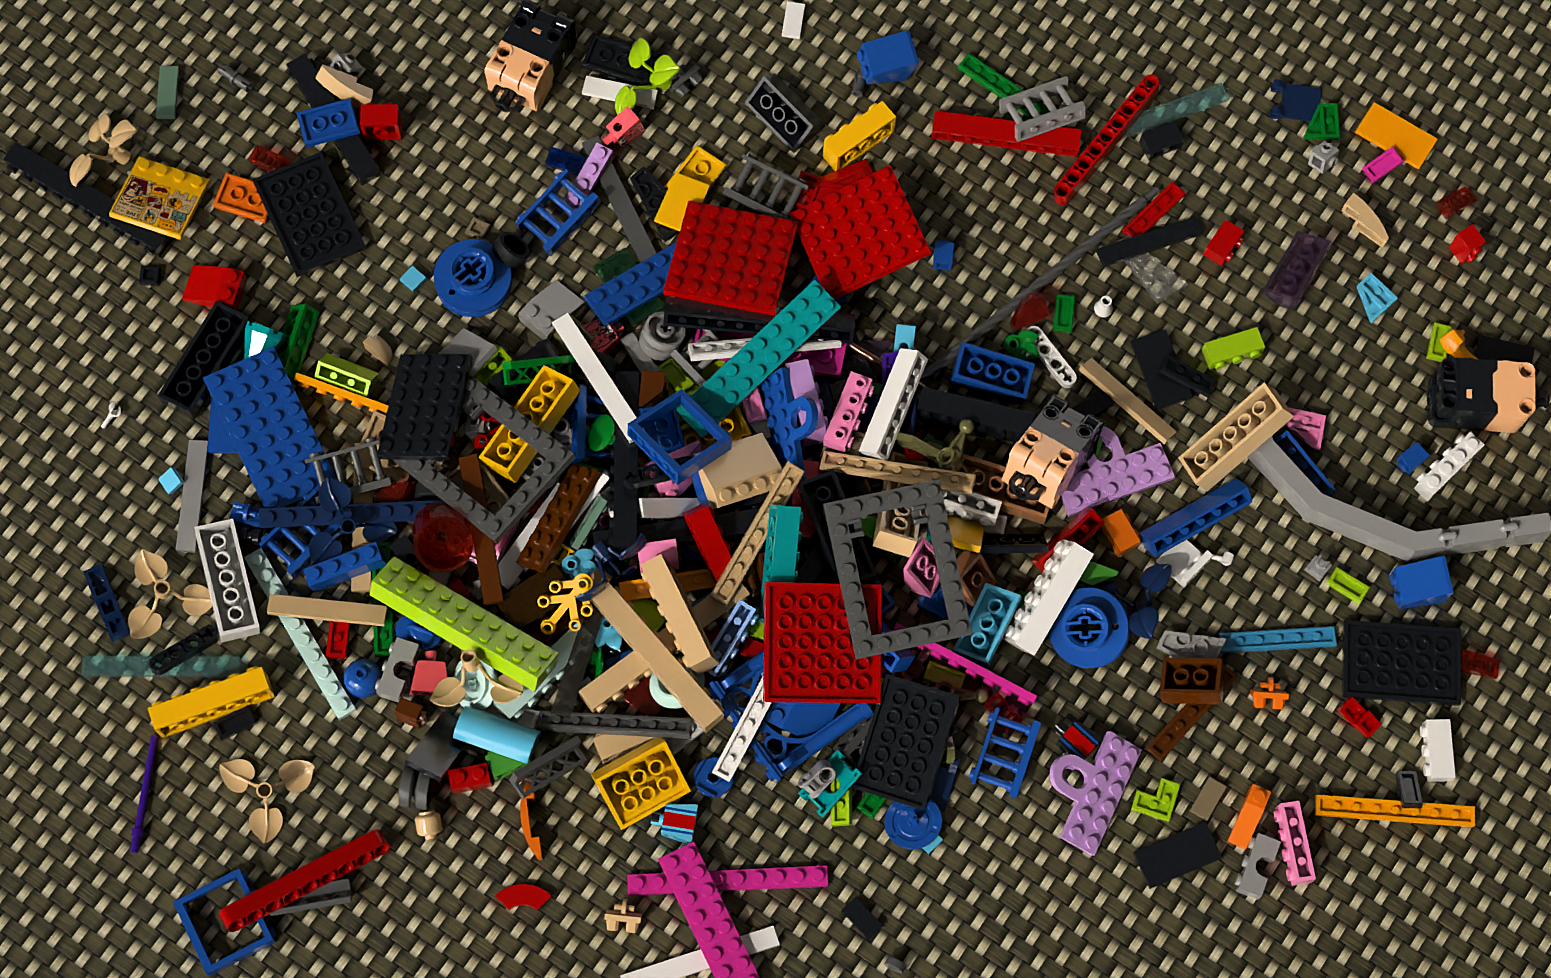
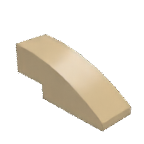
[316,64,373,109]
[1341,193,1389,248]

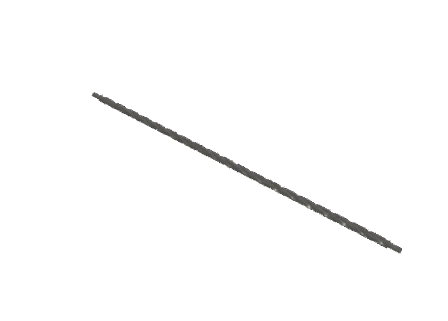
[724,186,1160,542]

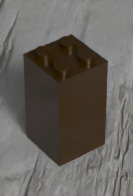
[496,562,577,632]

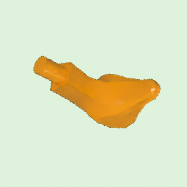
[1440,328,1477,359]

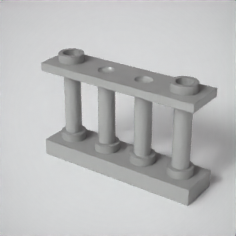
[999,76,1086,142]
[670,329,731,387]

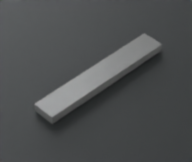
[176,440,208,553]

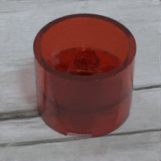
[412,502,473,572]

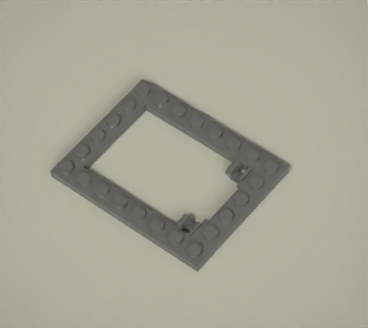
[393,375,576,544]
[823,480,972,659]

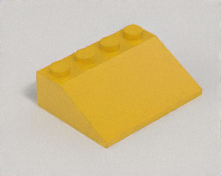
[591,737,691,830]

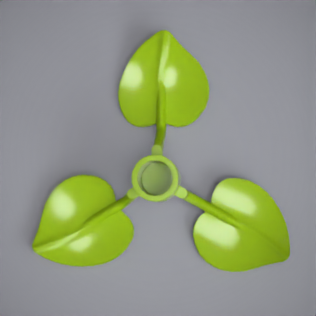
[615,38,681,115]

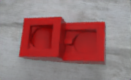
[1337,697,1382,738]

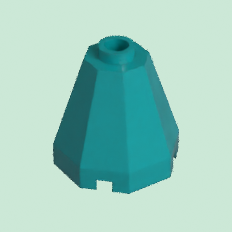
[245,321,286,359]

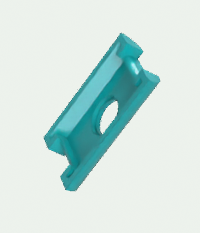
[798,750,863,818]

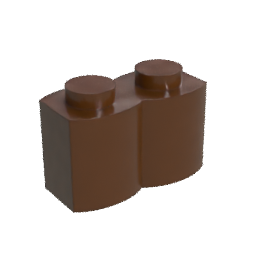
[394,697,429,729]

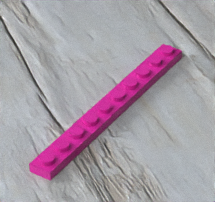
[627,866,828,896]

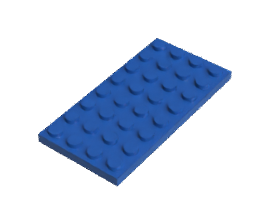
[203,346,338,508]

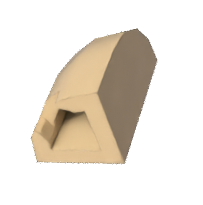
[363,334,392,367]

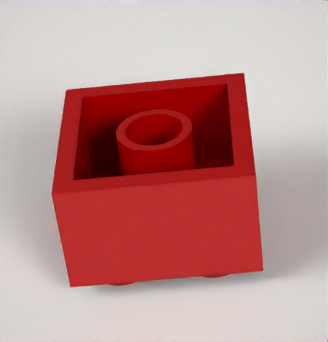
[360,103,402,140]

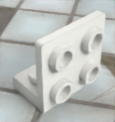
[1156,540,1213,588]

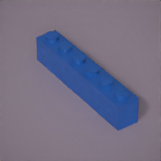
[1139,479,1252,557]

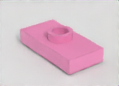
[742,387,767,424]

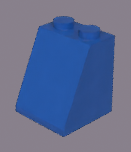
[857,30,919,84]
[1389,556,1454,609]

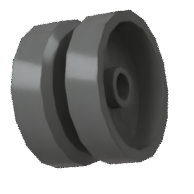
[398,764,435,811]

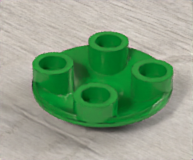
[587,414,615,452]

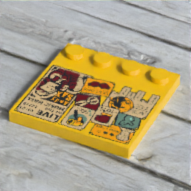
[109,156,209,240]

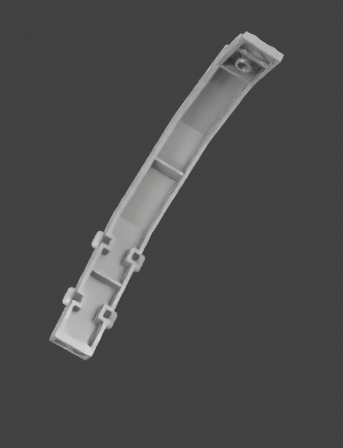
[1247,386,1551,562]

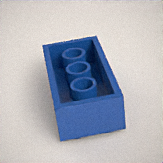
[949,342,1035,405]

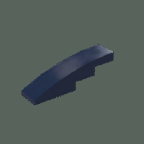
[83,564,130,642]

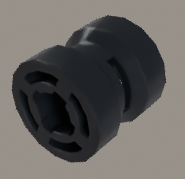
[239,525,263,547]

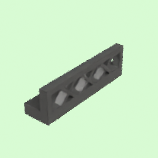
[833,703,877,767]
[509,736,587,799]
[270,877,353,916]

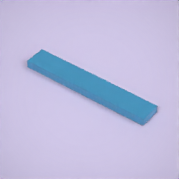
[1218,626,1337,654]

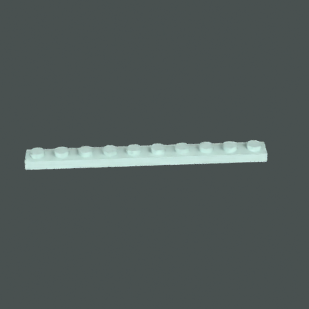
[244,548,356,721]

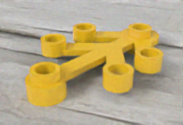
[537,573,593,635]

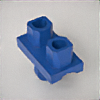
[229,501,262,528]

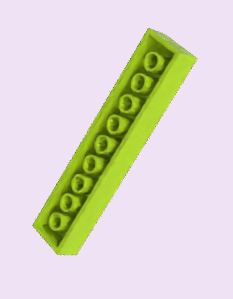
[370,557,559,692]

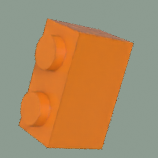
[1101,509,1141,557]

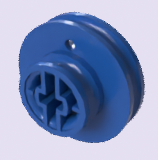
[434,239,512,317]
[1049,588,1131,668]

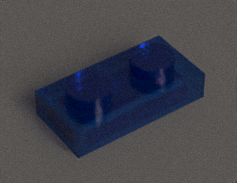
[545,147,586,176]

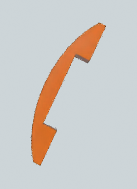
[520,782,543,860]

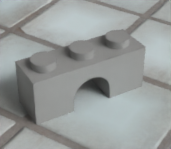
[375,637,421,702]
[1234,833,1281,900]

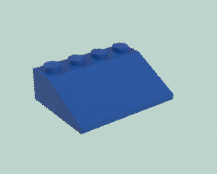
[764,702,841,738]

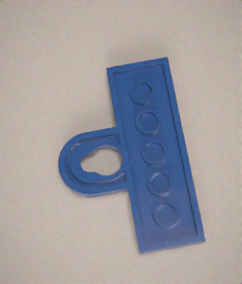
[762,367,818,482]

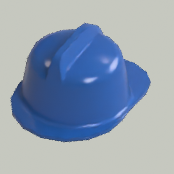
[395,616,441,650]

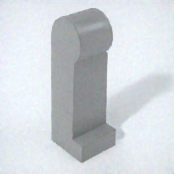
[620,332,661,376]

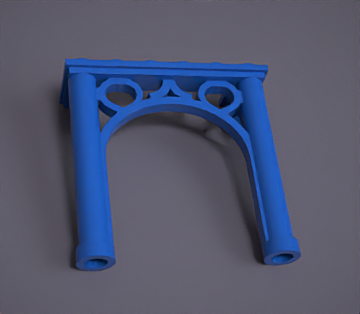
[708,650,873,783]

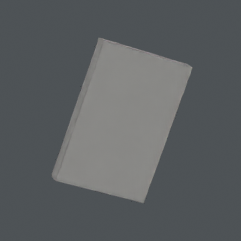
[439,328,498,376]

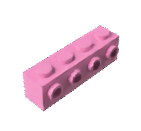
[823,371,875,453]
[1274,801,1316,886]

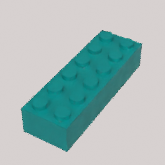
[758,505,803,623]

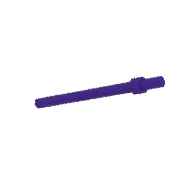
[130,735,159,854]

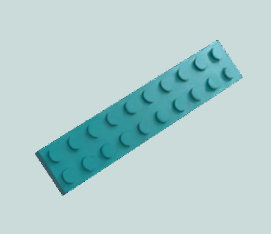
[676,280,841,439]

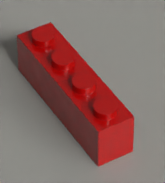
[682,503,731,583]
[1031,508,1105,573]

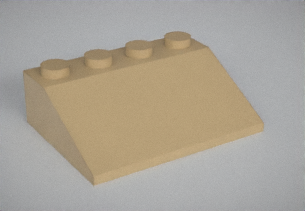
[693,433,782,509]

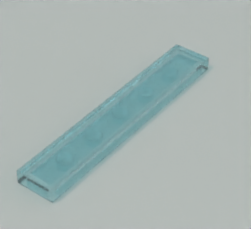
[1126,83,1229,138]

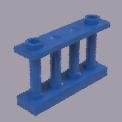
[515,169,601,256]
[571,385,615,468]
[259,490,340,579]
[969,708,1041,799]

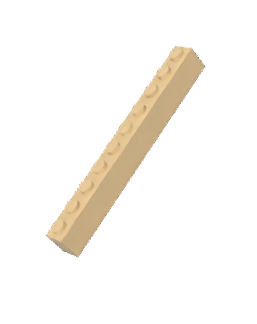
[580,569,724,733]
[579,583,750,713]

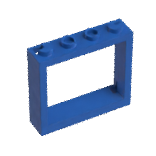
[627,389,732,485]
[173,869,277,976]

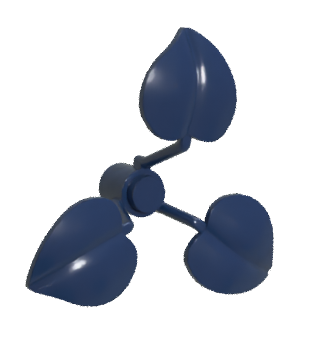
[309,477,398,565]
[574,533,647,602]
[1095,564,1172,639]

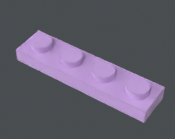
[564,143,614,209]

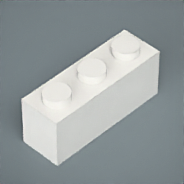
[1420,719,1455,782]

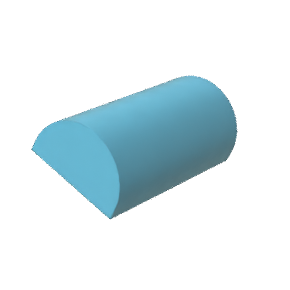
[953,583,1022,668]
[453,706,541,764]

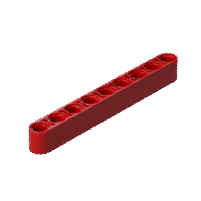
[1054,74,1159,205]
[219,829,390,932]

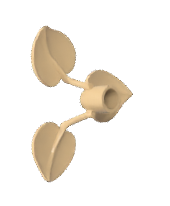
[70,114,138,187]
[128,549,213,639]
[430,650,524,707]
[220,759,315,843]

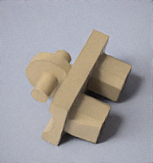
[604,899,642,933]

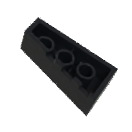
[488,338,562,404]

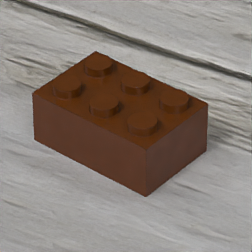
[1160,657,1225,705]

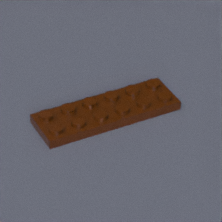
[516,464,601,573]

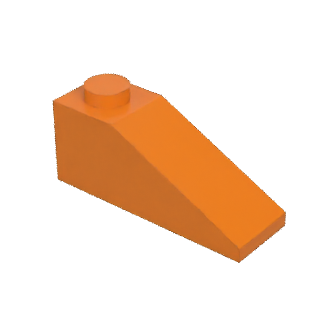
[1227,784,1271,850]

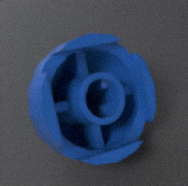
[344,658,383,699]

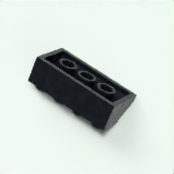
[744,73,824,153]

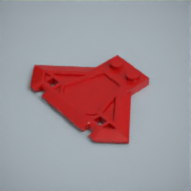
[793,159,873,209]

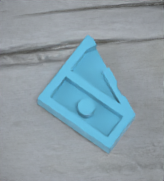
[1357,273,1398,323]

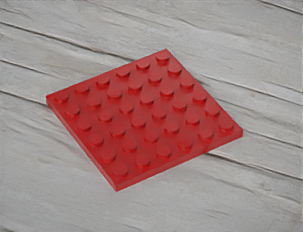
[790,165,932,300]
[663,200,798,316]
[763,582,882,703]

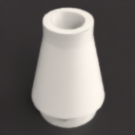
[1094,296,1113,317]

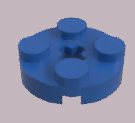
[694,757,733,798]

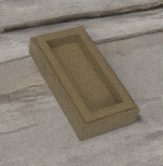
[1190,777,1226,821]

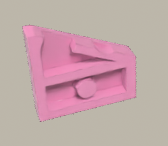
[1284,408,1326,452]

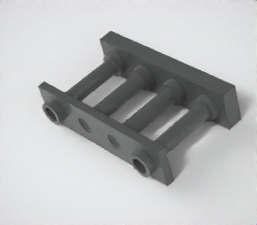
[723,153,810,220]
[305,437,394,504]

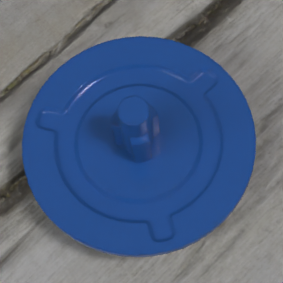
[884,799,942,849]

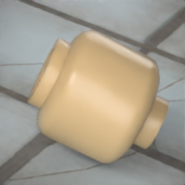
[415,809,443,840]

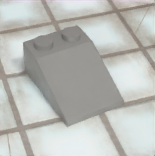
[518,280,585,340]

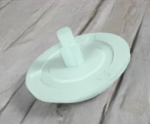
[649,656,705,709]
[453,659,497,711]

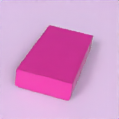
[1362,146,1404,184]

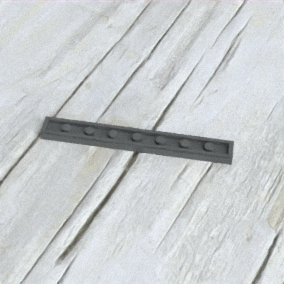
[582,136,657,263]
[536,710,694,739]

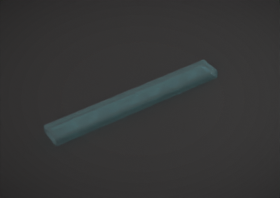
[81,656,241,677]

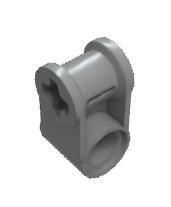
[553,417,572,451]
[798,760,836,799]

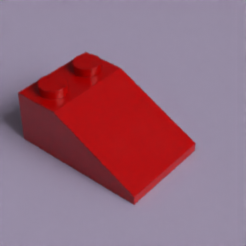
[182,265,247,311]

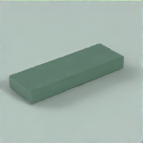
[156,66,179,119]

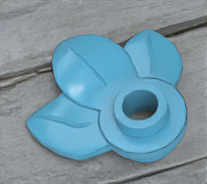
[561,549,600,583]
[594,617,622,650]

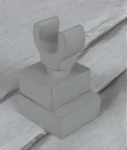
[1304,555,1332,582]

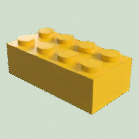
[823,101,896,171]

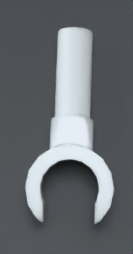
[101,402,121,429]
[1211,552,1234,566]

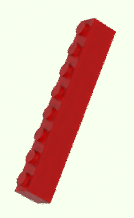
[931,110,1081,157]

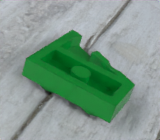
[1303,103,1340,140]

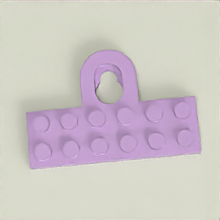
[1060,427,1175,517]
[1050,731,1142,856]

